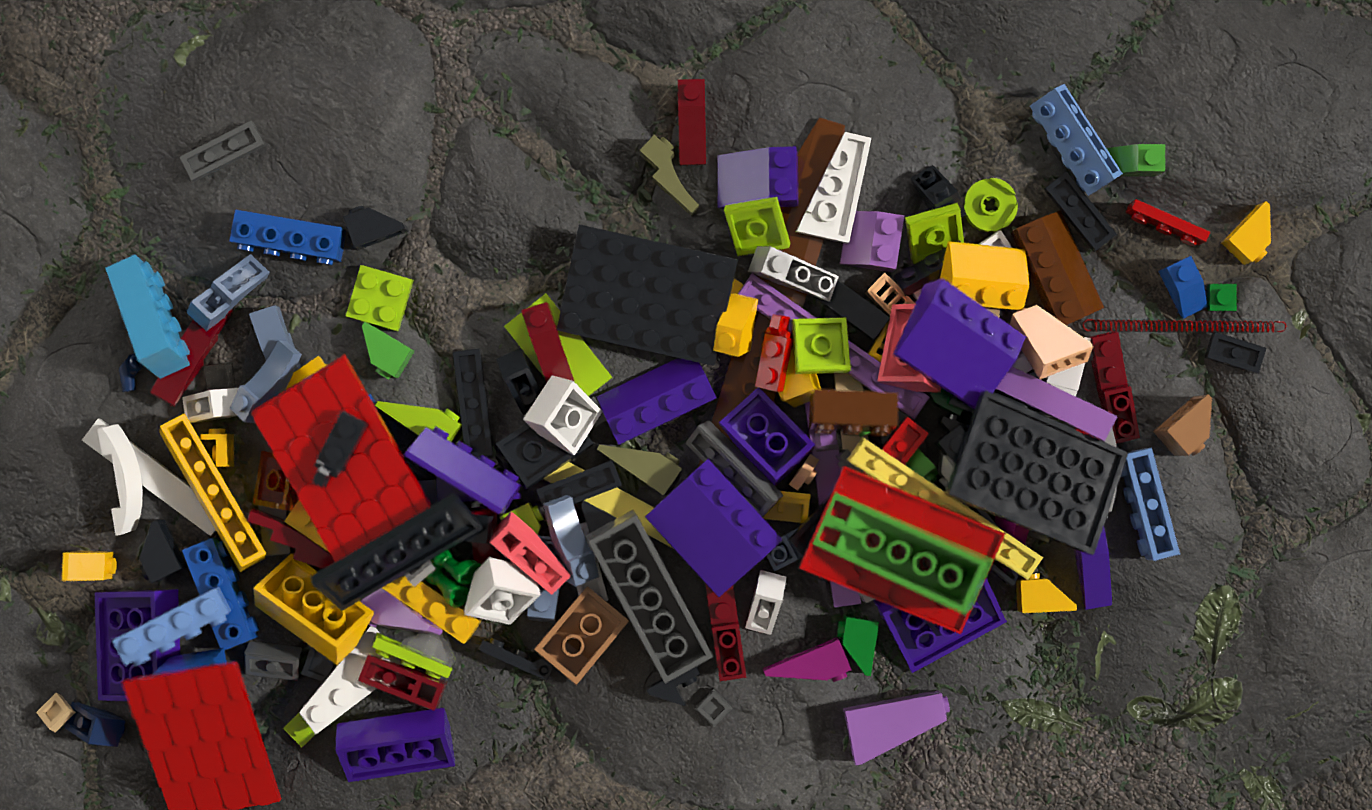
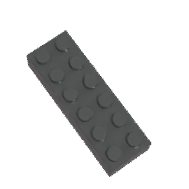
[585,510,713,683]

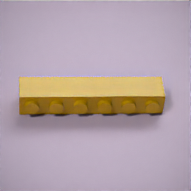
[160,413,266,572]

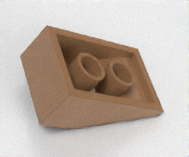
[534,586,629,685]

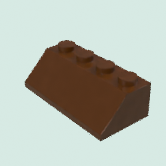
[1011,210,1104,325]

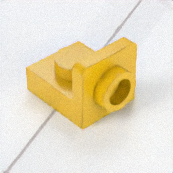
[200,429,234,467]

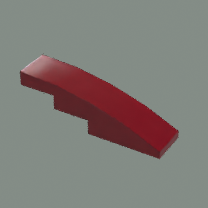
[150,310,232,407]
[247,508,335,569]

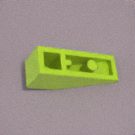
[375,401,462,441]

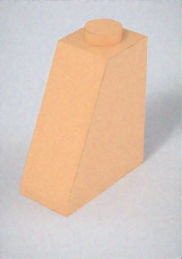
[1010,305,1093,379]

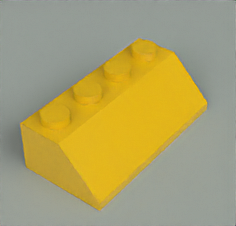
[253,553,374,665]

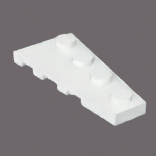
[796,132,871,244]
[299,626,404,735]

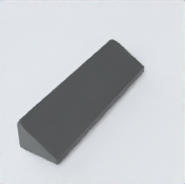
[686,420,783,518]

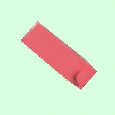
[490,511,571,595]

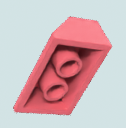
[877,304,941,392]

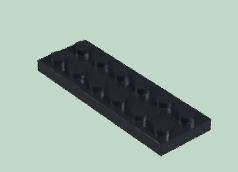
[311,493,483,611]

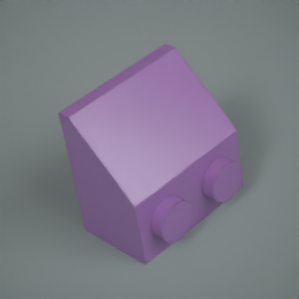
[840,211,904,272]

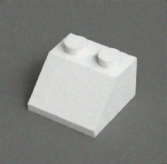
[523,375,603,455]
[464,558,540,624]

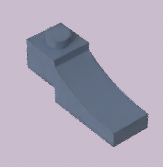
[187,254,270,331]
[230,340,302,423]
[543,495,599,587]

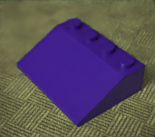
[893,279,1026,409]
[645,459,782,597]
[873,578,1007,673]
[95,589,180,701]

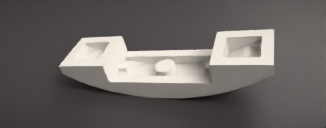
[97,424,142,535]

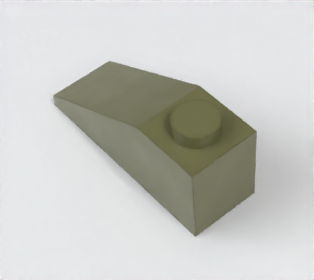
[597,445,682,496]

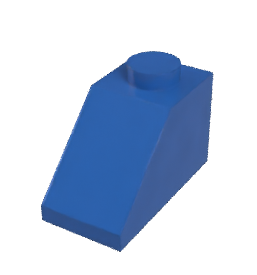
[1158,256,1207,319]

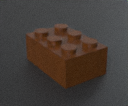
[809,389,898,437]

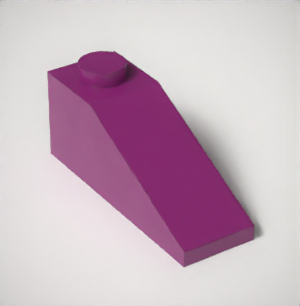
[762,637,851,682]

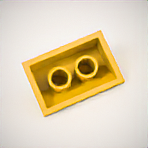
[940,241,1029,310]

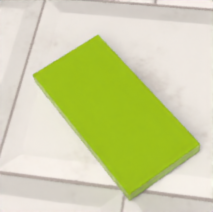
[504,294,613,397]

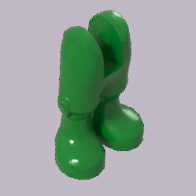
[425,550,481,608]

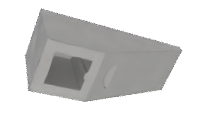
[748,246,839,301]

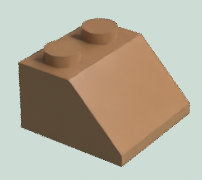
[1153,394,1212,456]

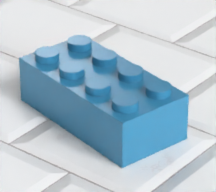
[106,254,190,379]

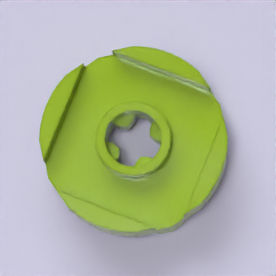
[963,178,1018,233]

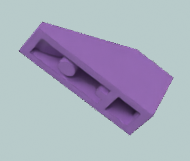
[361,588,443,635]

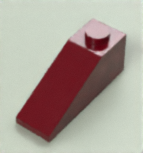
[678,79,706,166]
[521,302,574,383]
[358,655,448,710]

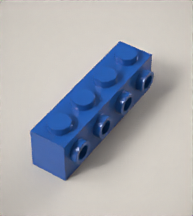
[230,210,347,265]
[182,537,259,650]

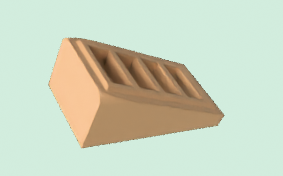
[865,273,916,317]

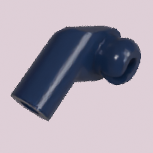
[119,354,143,392]

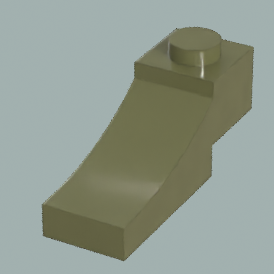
[640,135,699,217]

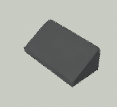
[244,641,302,681]

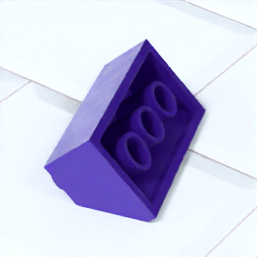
[597,358,716,445]
[405,426,522,514]
[336,708,455,782]

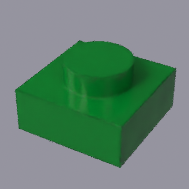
[1207,284,1237,312]

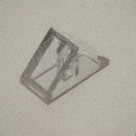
[401,627,456,667]

